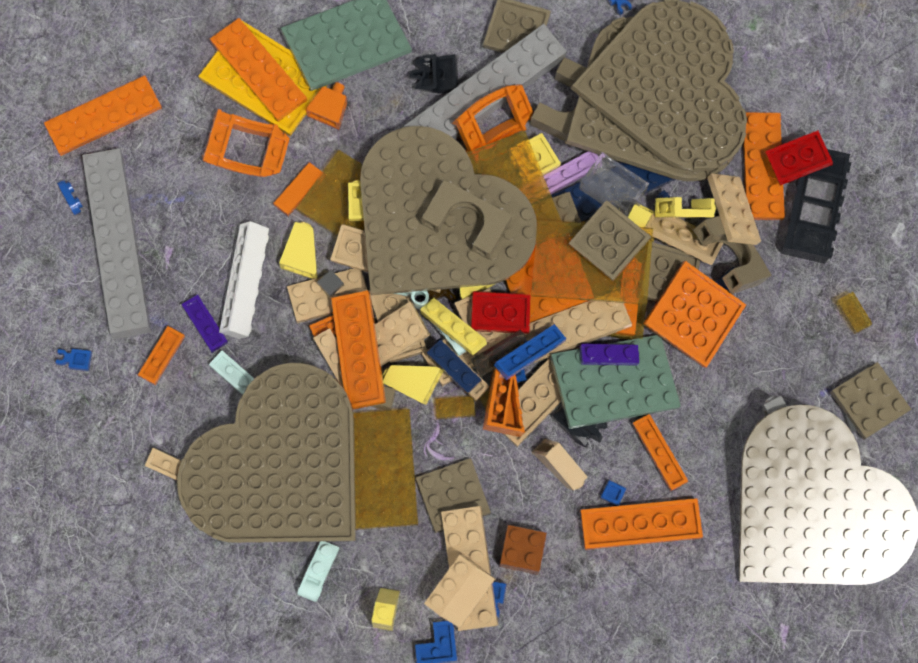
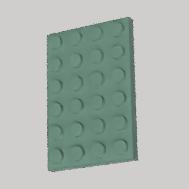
[281,0,412,91]
[550,335,681,429]

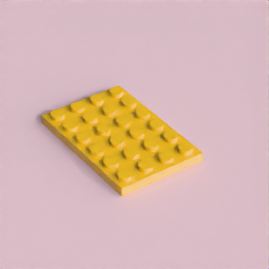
[198,21,328,136]

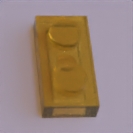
[836,292,873,334]
[435,396,475,419]

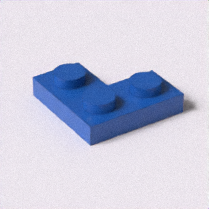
[415,621,457,663]

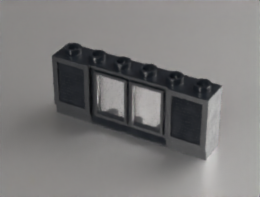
[781,149,851,264]

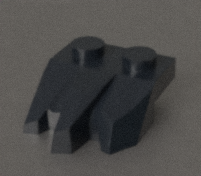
[409,54,458,93]
[553,407,608,448]

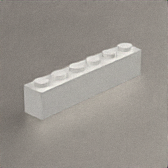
[219,221,269,339]

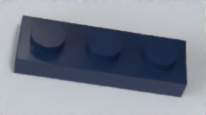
[427,339,482,395]

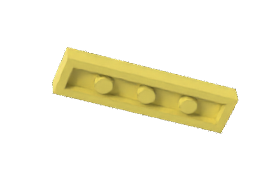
[420,298,487,356]

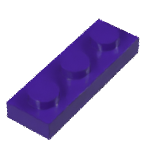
[181,295,228,353]
[580,344,640,366]

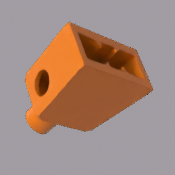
[306,82,347,130]

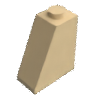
[532,439,588,490]

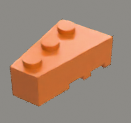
[483,368,525,437]

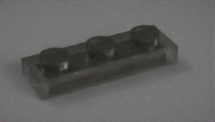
[471,330,527,377]

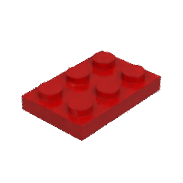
[765,130,833,186]
[471,292,531,334]

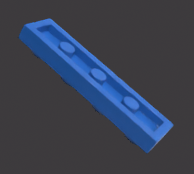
[494,324,567,380]

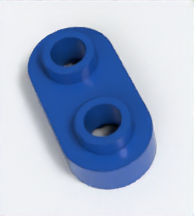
[57,180,83,215]

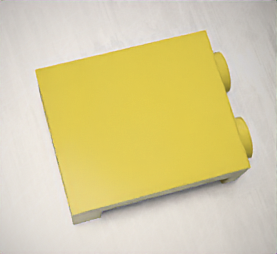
[655,197,716,218]

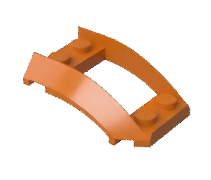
[452,84,534,162]
[202,109,290,177]

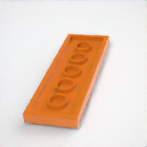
[210,18,307,122]
[44,75,162,156]
[743,112,785,220]
[331,290,386,409]
[580,498,703,550]

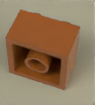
[500,525,547,575]

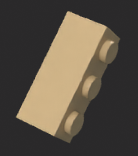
[424,555,495,628]

